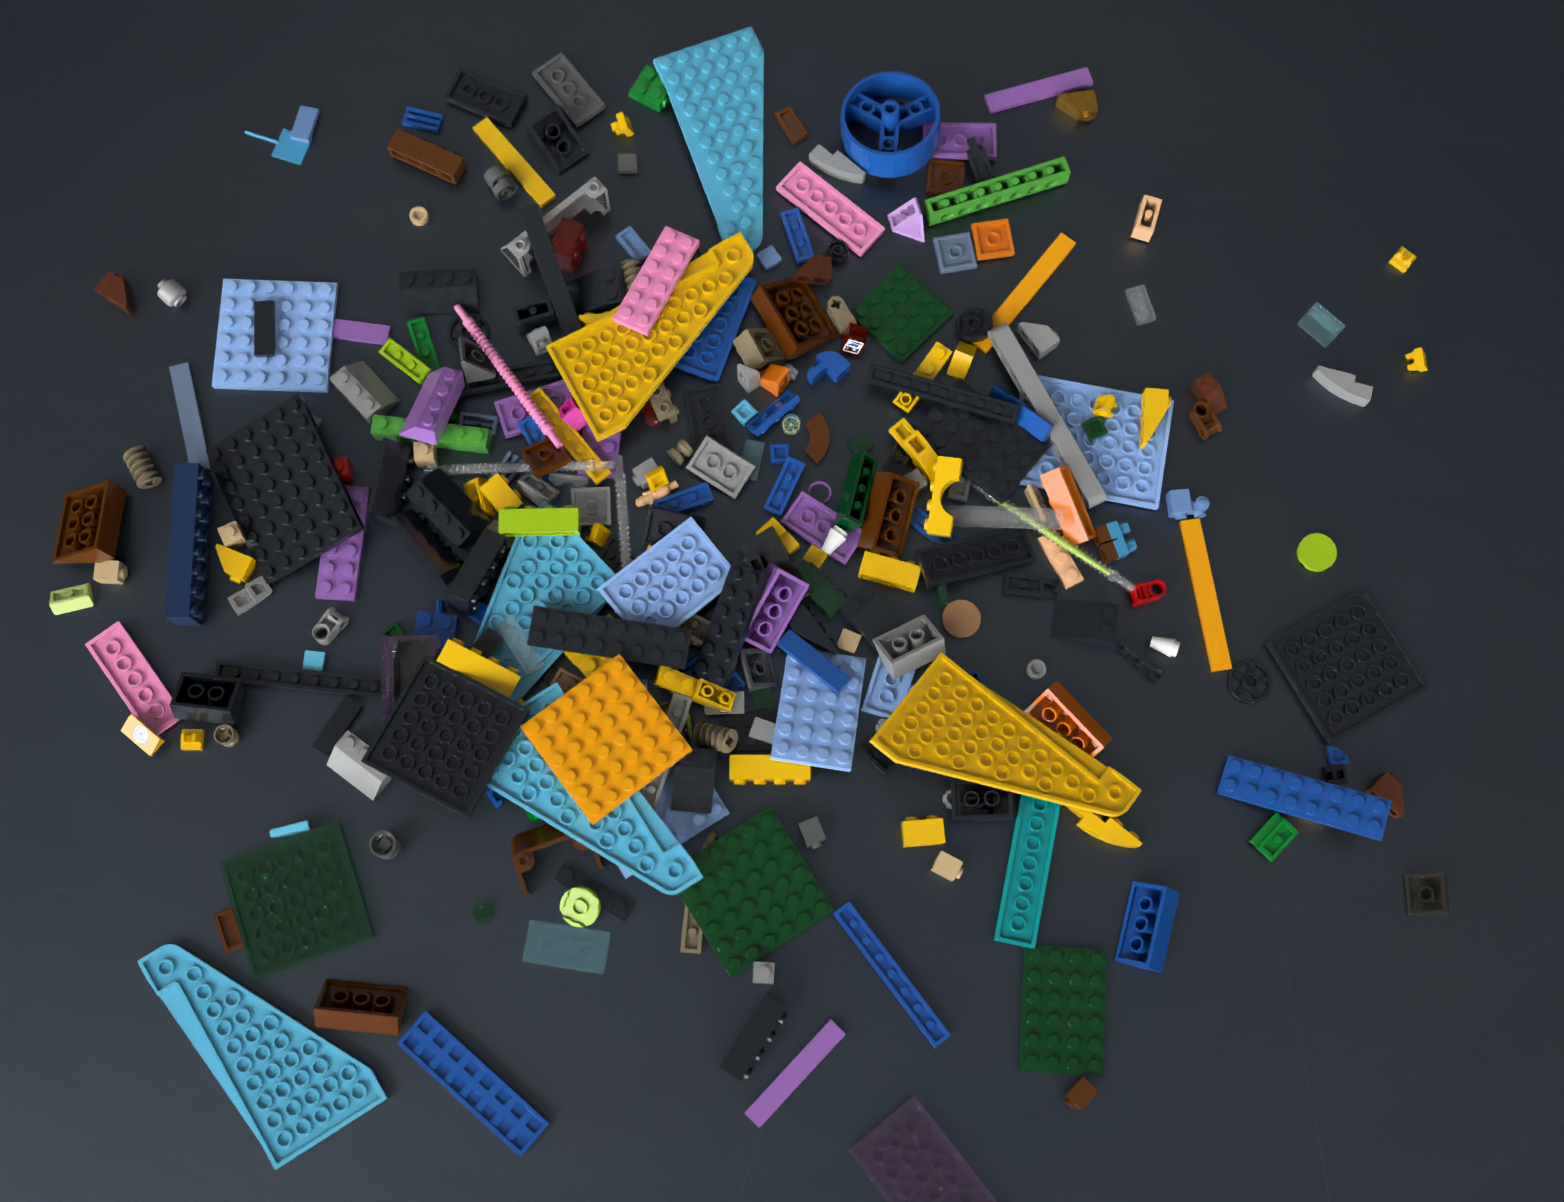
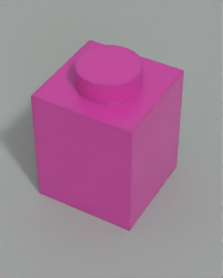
[558,396,588,431]

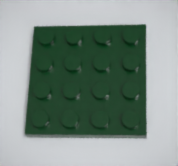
[850,263,954,364]

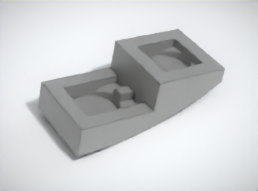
[227,575,273,616]

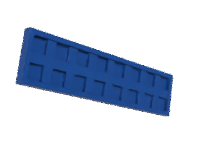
[1217,755,1392,841]
[397,1011,550,1157]

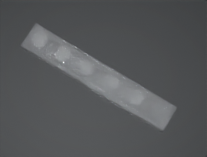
[946,505,1064,530]

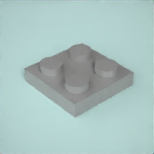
[571,487,612,527]

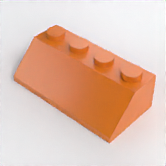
[1024,681,1113,757]

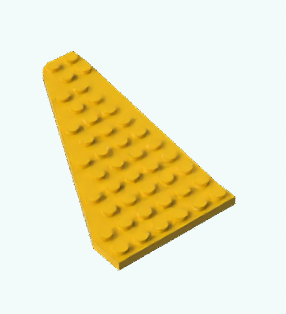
[546,232,754,442]
[869,652,1142,817]

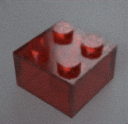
[551,217,588,273]

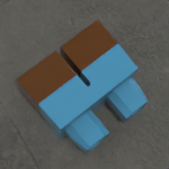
[1094,521,1137,566]

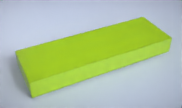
[379,338,433,385]

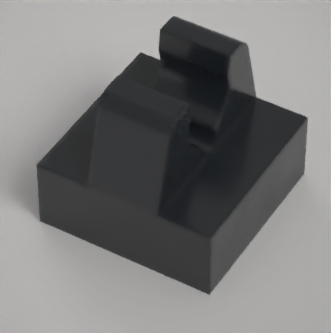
[1322,764,1348,786]

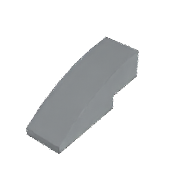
[809,144,866,184]
[1312,366,1373,407]

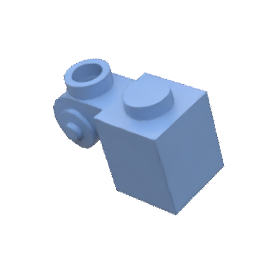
[1165,489,1210,520]

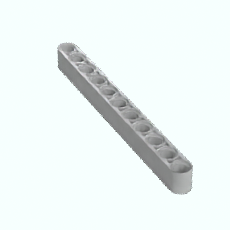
[988,323,1107,509]

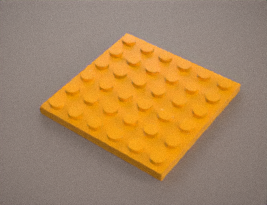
[520,654,693,825]

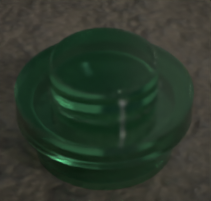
[472,902,493,923]

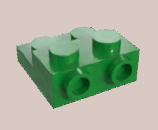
[628,65,670,113]

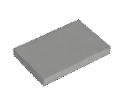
[686,435,756,499]

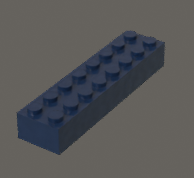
[165,463,213,626]

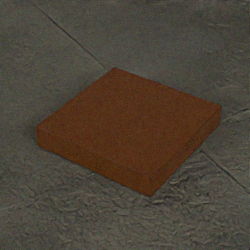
[925,159,966,196]
[520,437,572,478]

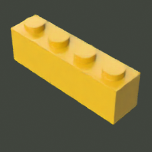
[437,637,521,698]
[729,755,810,785]

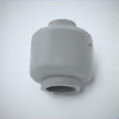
[157,278,187,307]

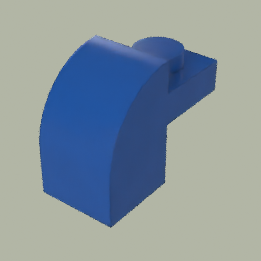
[807,351,851,385]

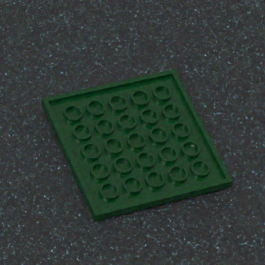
[679,806,834,978]

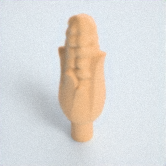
[635,480,679,507]

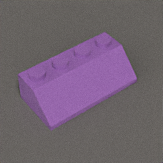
[400,367,465,445]
[745,562,810,654]

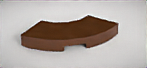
[804,412,830,465]

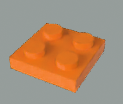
[971,219,1015,261]

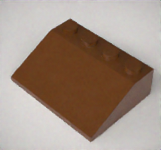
[750,277,840,360]
[52,480,126,564]

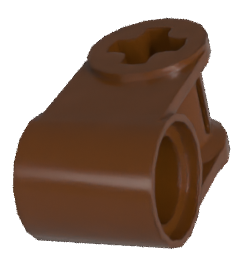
[1189,401,1223,440]

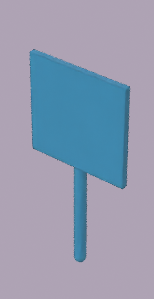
[245,128,313,165]

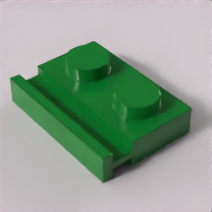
[1249,812,1299,862]

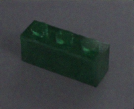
[797,560,848,620]

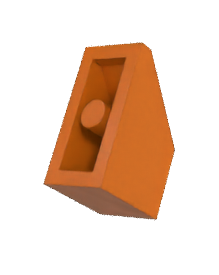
[760,364,790,397]

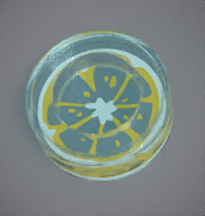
[782,414,801,435]

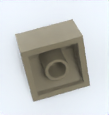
[733,328,787,372]

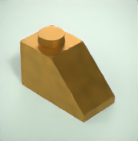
[1055,90,1098,121]

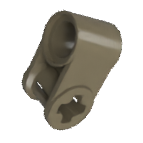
[827,296,857,335]

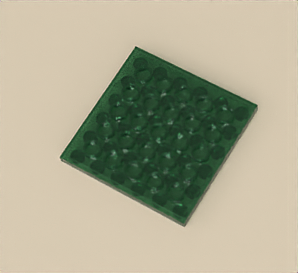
[219,821,375,981]

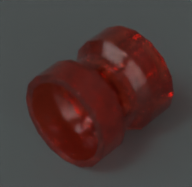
[643,402,662,426]

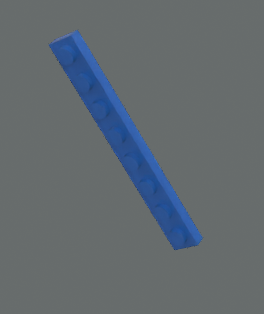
[833,901,951,1048]

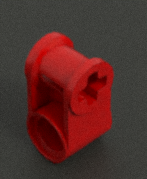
[1126,580,1167,608]

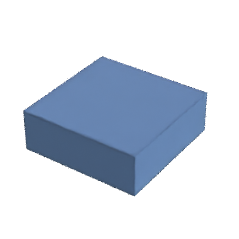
[756,245,782,271]

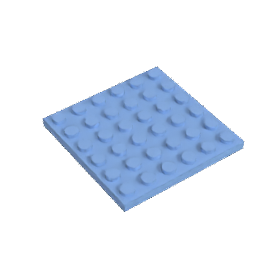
[212,279,338,393]

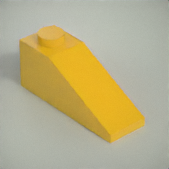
[1140,388,1171,449]

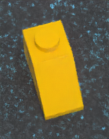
[215,544,256,584]

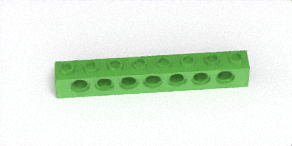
[923,156,1071,226]

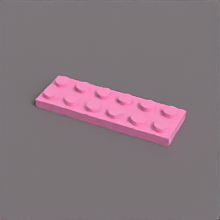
[776,161,885,257]
[613,226,700,336]
[85,621,181,735]

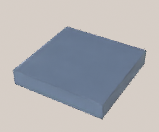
[933,232,977,274]

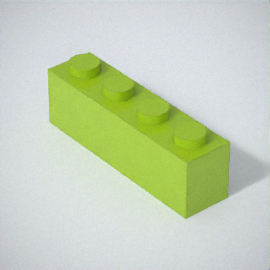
[499,505,581,537]

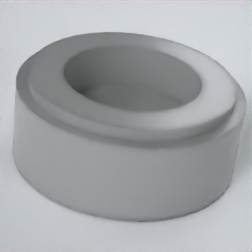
[1026,659,1047,680]

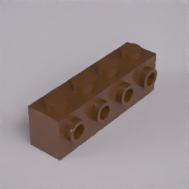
[387,129,467,185]

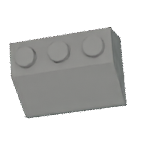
[329,361,401,426]
[873,614,946,680]
[327,730,392,801]

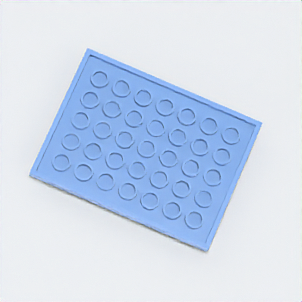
[1019,375,1174,510]

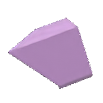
[887,197,925,243]

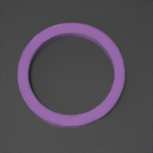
[808,481,832,505]

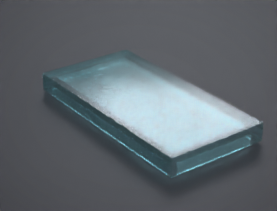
[522,920,611,974]

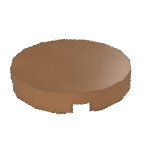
[942,600,981,639]

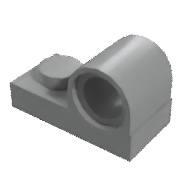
[526,326,552,357]

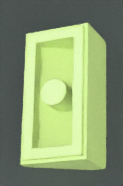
[49,583,94,615]

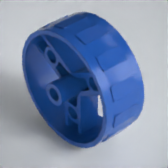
[840,71,941,178]

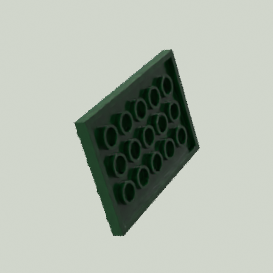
[1019,945,1107,1077]

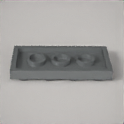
[532,52,606,128]

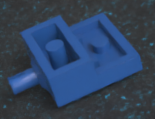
[412,600,460,654]

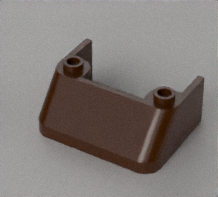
[511,824,605,896]

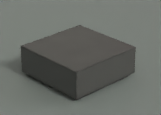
[618,154,637,174]

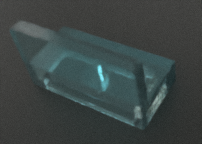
[1297,302,1345,348]

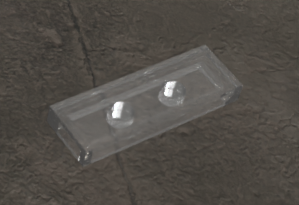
[496,616,545,676]

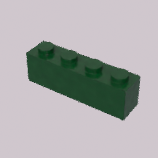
[834,450,879,532]

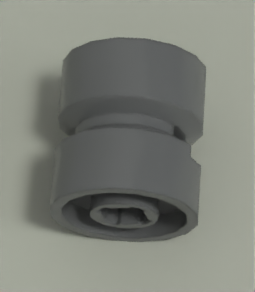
[484,164,518,200]
[369,830,402,860]

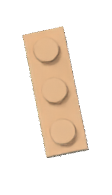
[1037,530,1084,590]

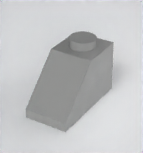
[1016,322,1060,359]

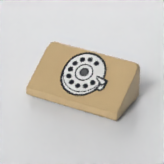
[1024,484,1052,525]

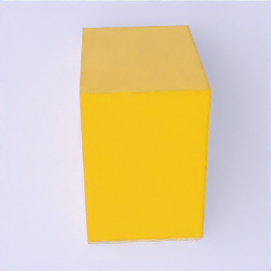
[946,341,978,381]

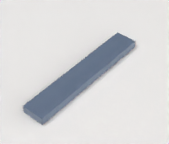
[169,362,212,471]

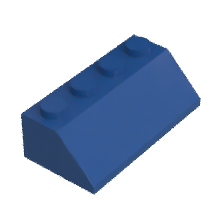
[1114,881,1180,973]

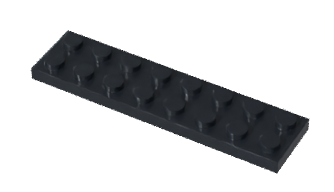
[527,606,692,670]

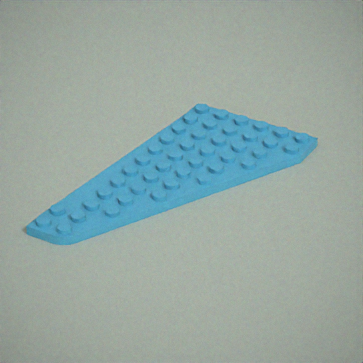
[653,27,764,252]
[470,501,615,702]
[488,682,704,895]
[137,944,389,1170]

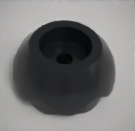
[826,240,849,263]

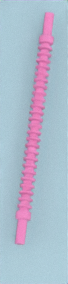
[454,304,563,449]

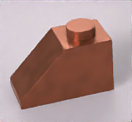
[791,254,833,285]
[94,271,134,315]
[1189,371,1227,416]
[1365,772,1405,819]

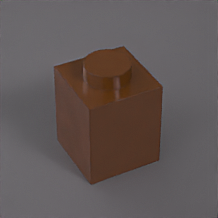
[1063,1076,1099,1110]

